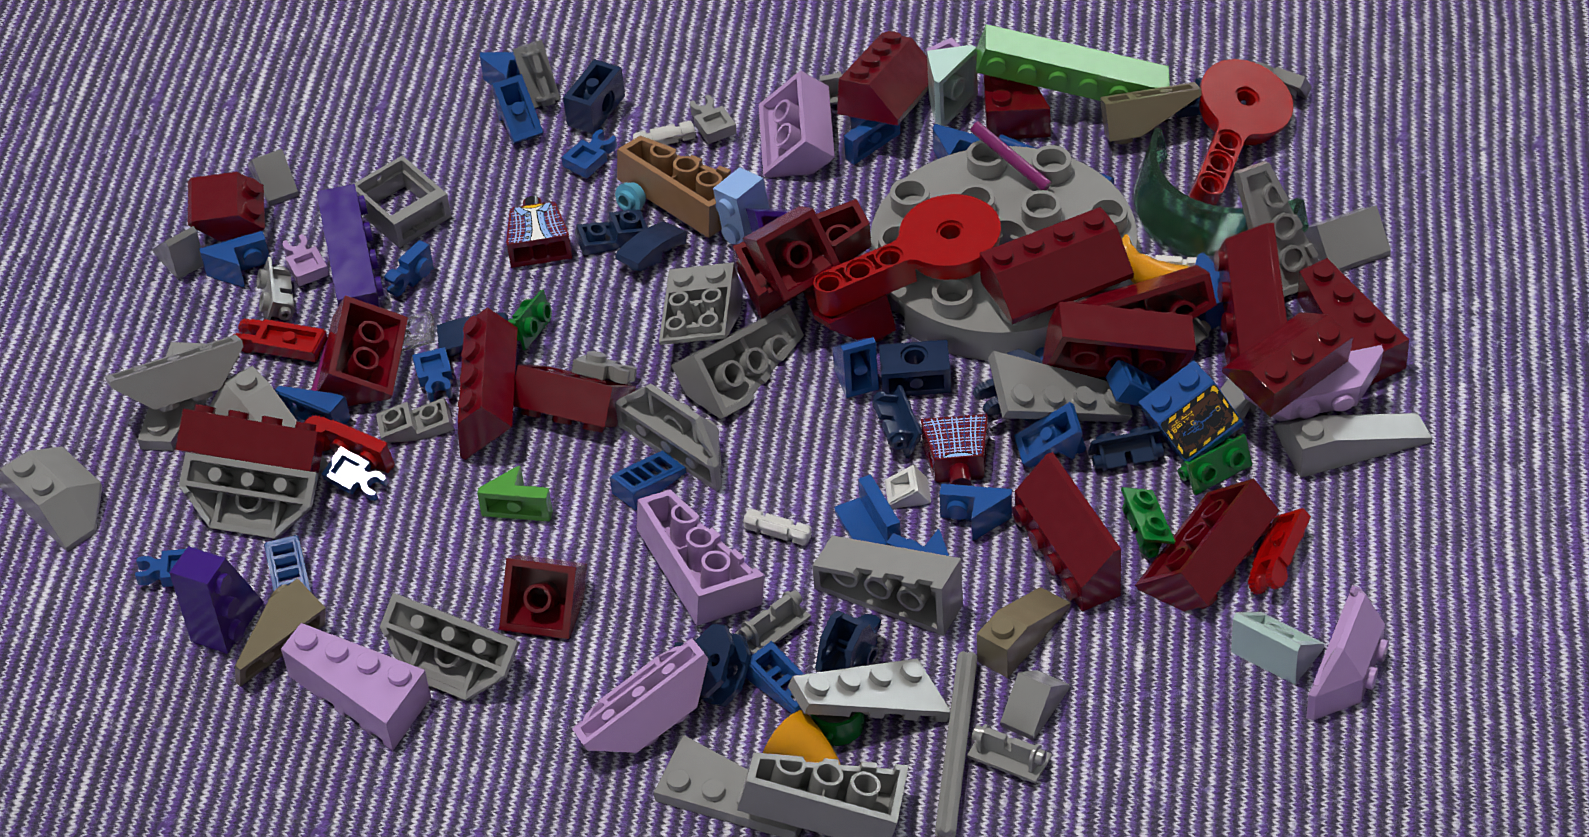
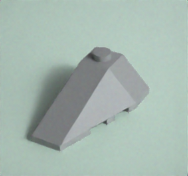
[671,305,804,419]
[1273,413,1432,478]

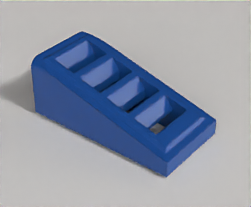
[1106,360,1163,406]
[275,386,350,424]
[610,450,687,511]
[264,535,311,592]
[746,641,804,714]

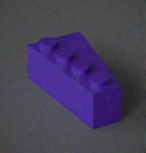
[316,184,384,307]

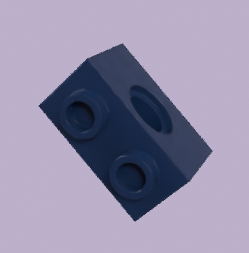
[563,59,625,134]
[879,340,951,396]

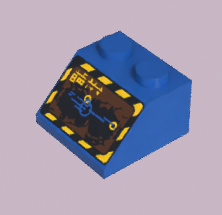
[1138,360,1244,462]

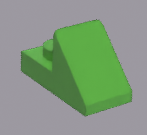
[477,466,553,522]

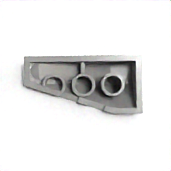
[209,365,328,476]

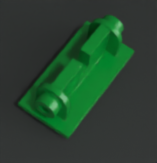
[508,289,552,350]
[1178,434,1253,495]
[1121,487,1175,558]

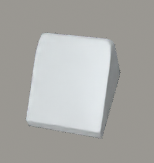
[884,465,931,509]

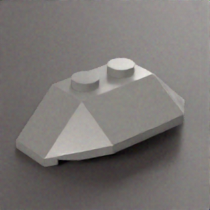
[105,335,243,412]
[615,383,722,491]
[0,447,102,552]
[179,452,319,539]
[380,593,520,701]

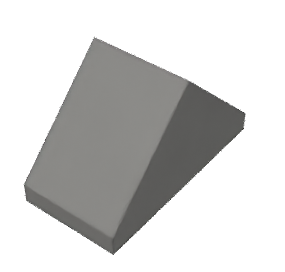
[248,149,299,206]
[152,226,204,279]
[1000,670,1070,741]

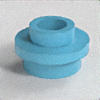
[615,182,646,211]

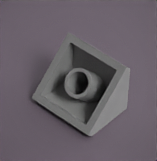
[1302,205,1391,272]

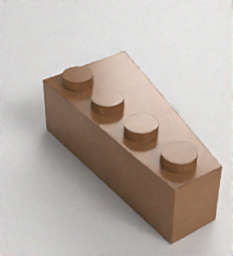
[617,135,731,238]

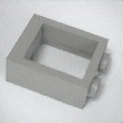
[354,155,452,248]

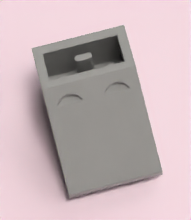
[659,262,743,345]

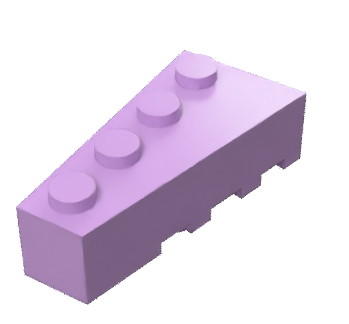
[637,490,765,626]
[281,623,431,751]

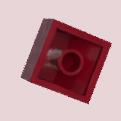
[188,171,265,242]
[743,206,840,301]
[499,555,587,639]

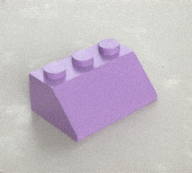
[759,70,835,178]

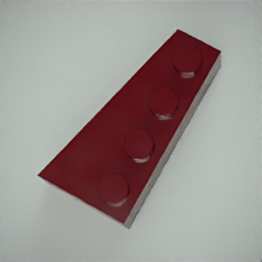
[733,199,872,319]
[1297,258,1409,386]
[1075,265,1217,319]
[175,404,326,474]

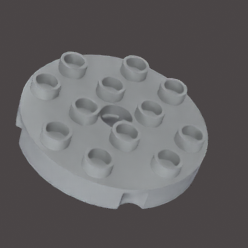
[870,140,1137,361]

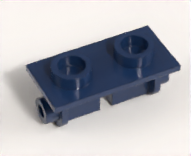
[872,385,922,458]
[1088,426,1164,472]

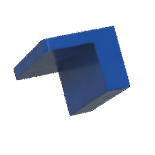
[835,474,901,545]

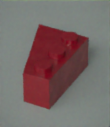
[983,74,1051,139]

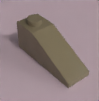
[1100,82,1202,144]
[235,578,326,687]
[977,587,1071,678]

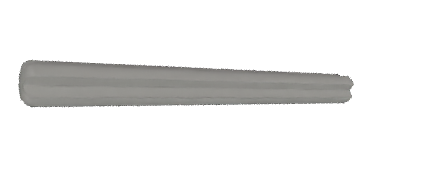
[935,651,977,837]

